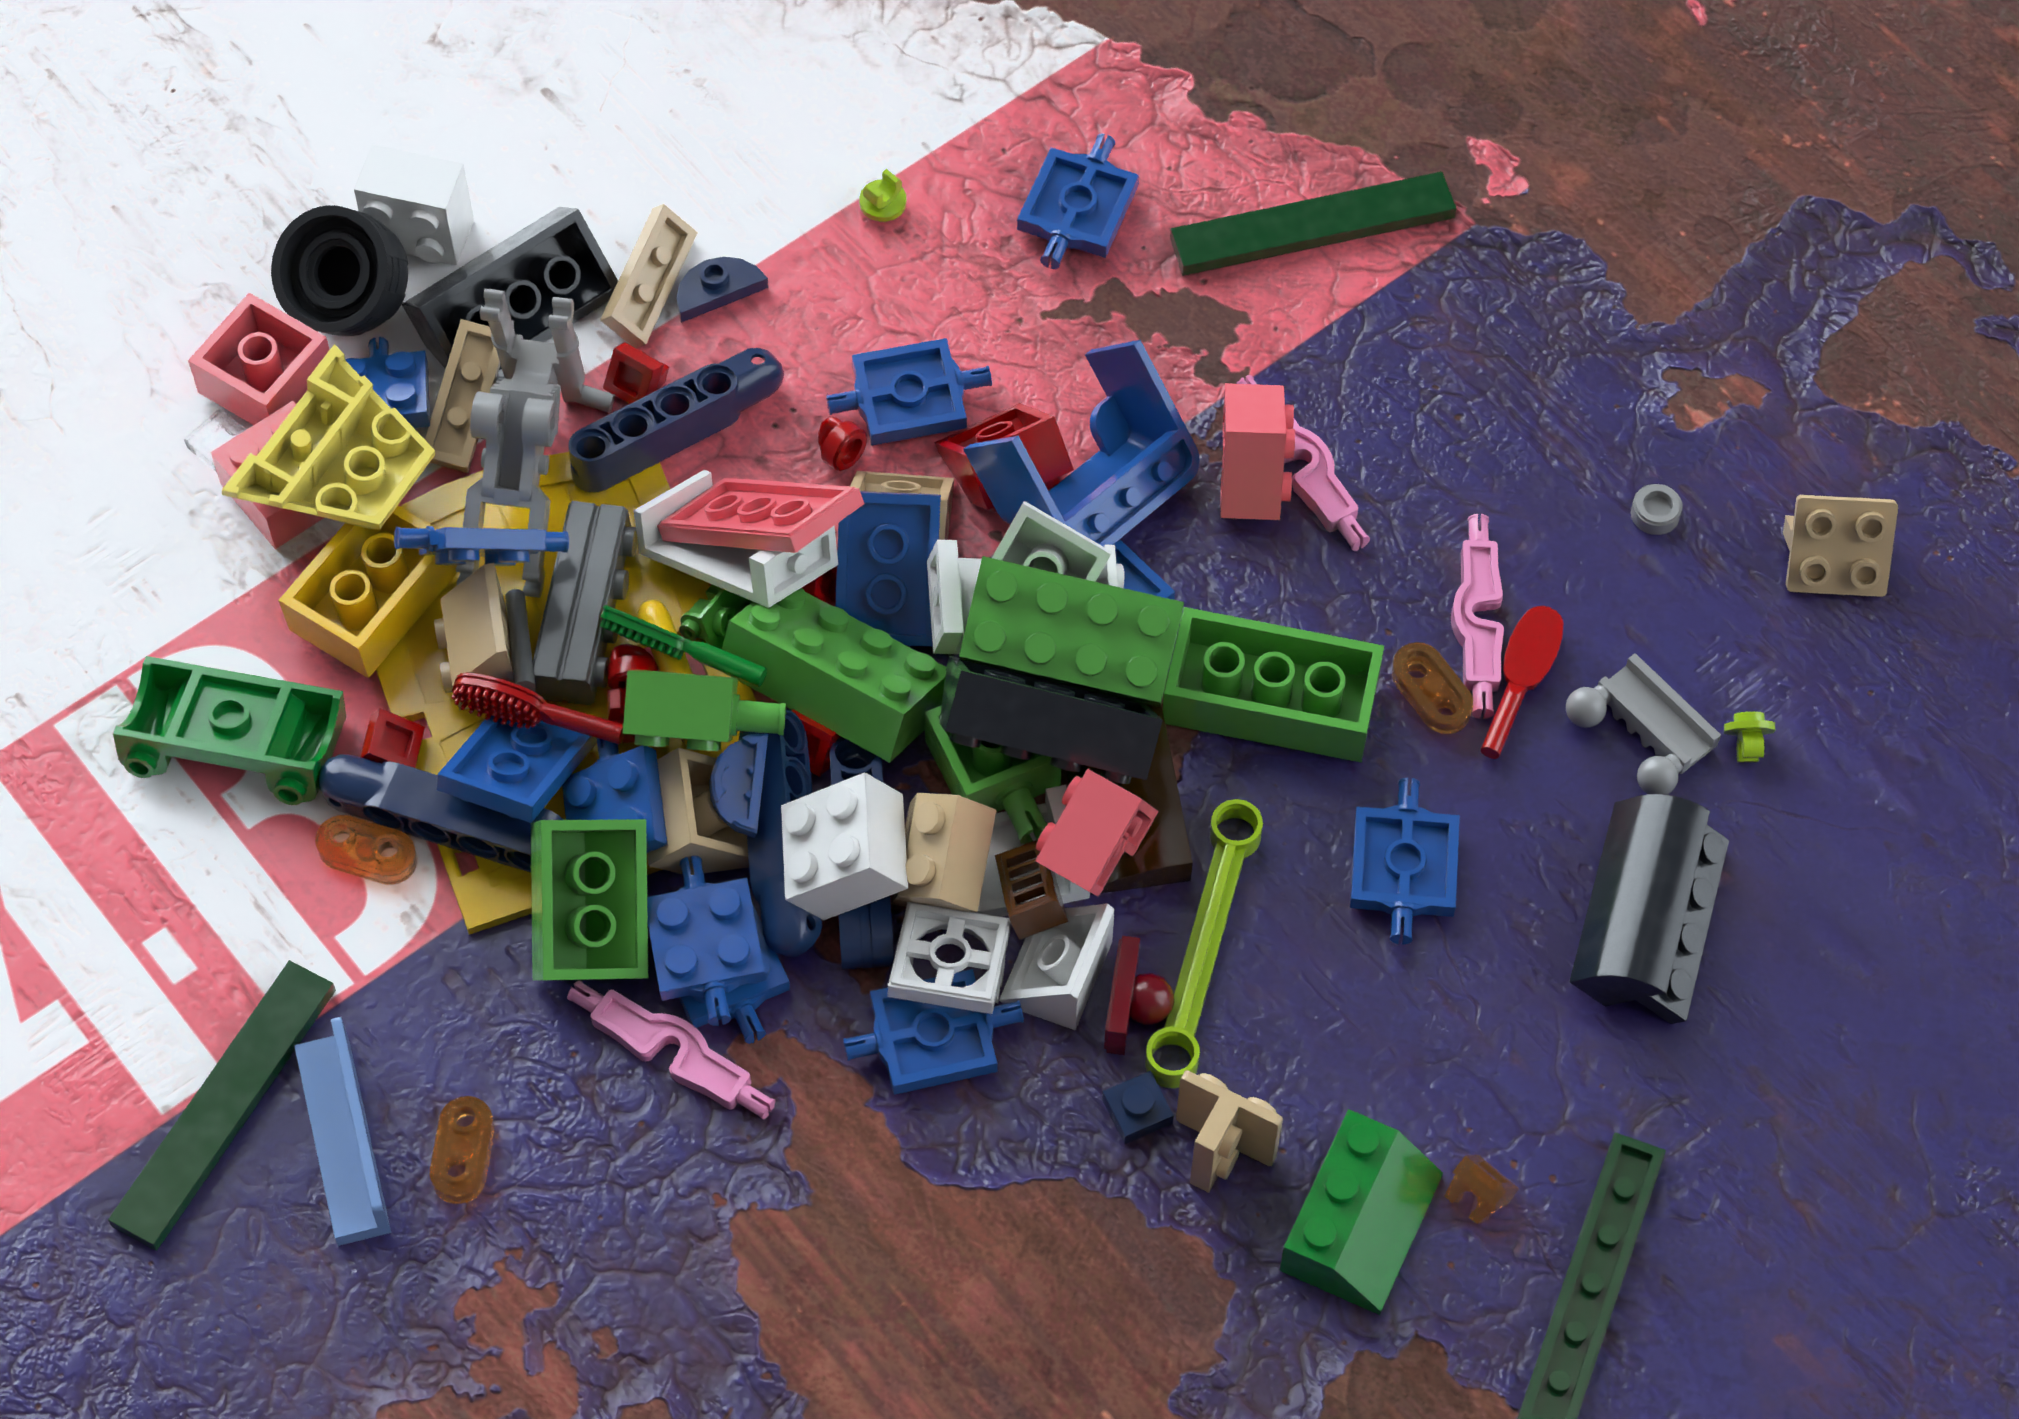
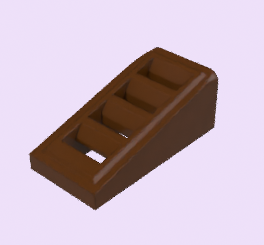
[995,840,1069,940]

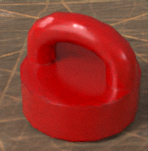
[818,417,867,471]
[607,644,658,689]

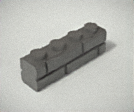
[533,501,638,705]

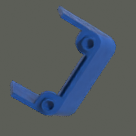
[963,340,1200,547]

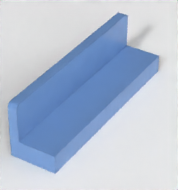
[294,1017,391,1246]

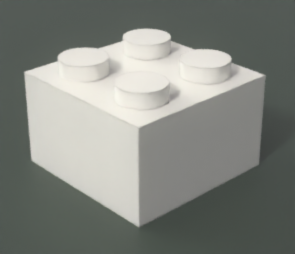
[353,144,474,265]
[781,772,908,920]

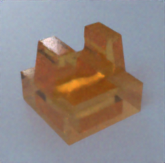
[1444,1154,1519,1224]

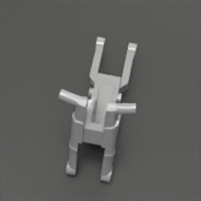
[456,289,615,598]

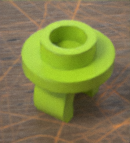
[859,169,907,222]
[1724,712,1776,762]

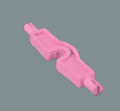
[1236,375,1370,551]
[1451,514,1504,719]
[567,980,776,1120]

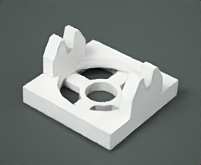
[888,902,1011,1014]

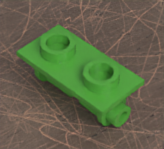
[679,584,753,649]

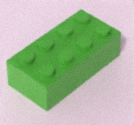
[959,556,1184,707]
[721,588,947,763]
[1163,607,1384,762]

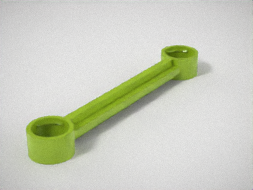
[1145,799,1263,1088]

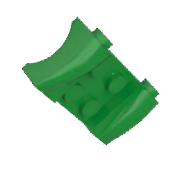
[113,656,347,805]

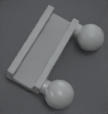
[1566,653,1721,795]

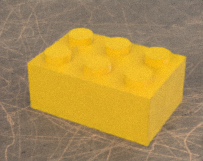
[278,506,458,678]

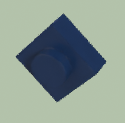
[1102,1071,1174,1144]

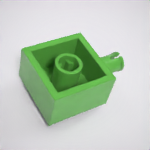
[623,669,786,751]
[925,705,1061,845]

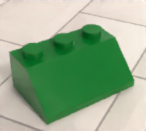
[1279,1109,1443,1315]

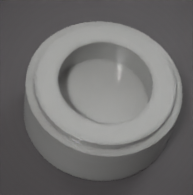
[1631,484,1682,535]

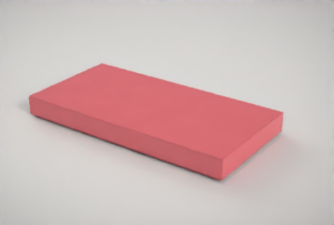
[657,478,865,553]

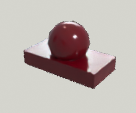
[1104,936,1174,1055]

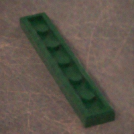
[1170,171,1457,276]
[108,960,336,1251]
[1517,1132,1666,1419]

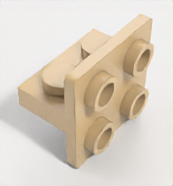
[1783,495,1898,597]
[1176,1070,1283,1193]

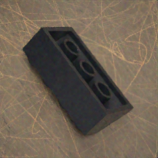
[401,207,618,370]
[939,656,1163,784]

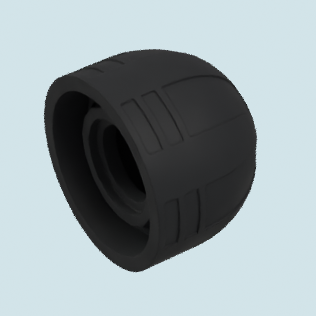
[271,205,408,336]

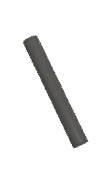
[505,589,536,692]

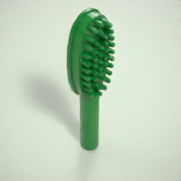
[600,605,768,687]

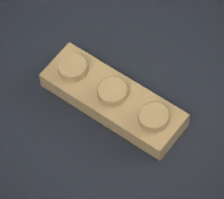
[600,204,698,348]
[425,319,500,473]

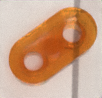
[1391,642,1473,734]
[315,815,418,885]
[430,1096,495,1204]

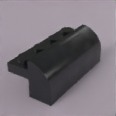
[1569,794,1729,1024]

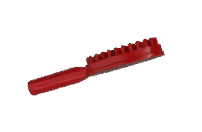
[1480,606,1564,759]
[451,672,625,745]

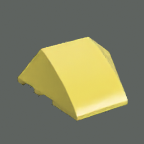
[221,344,435,529]

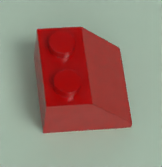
[935,403,1074,512]

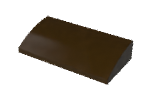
[1066,704,1193,895]

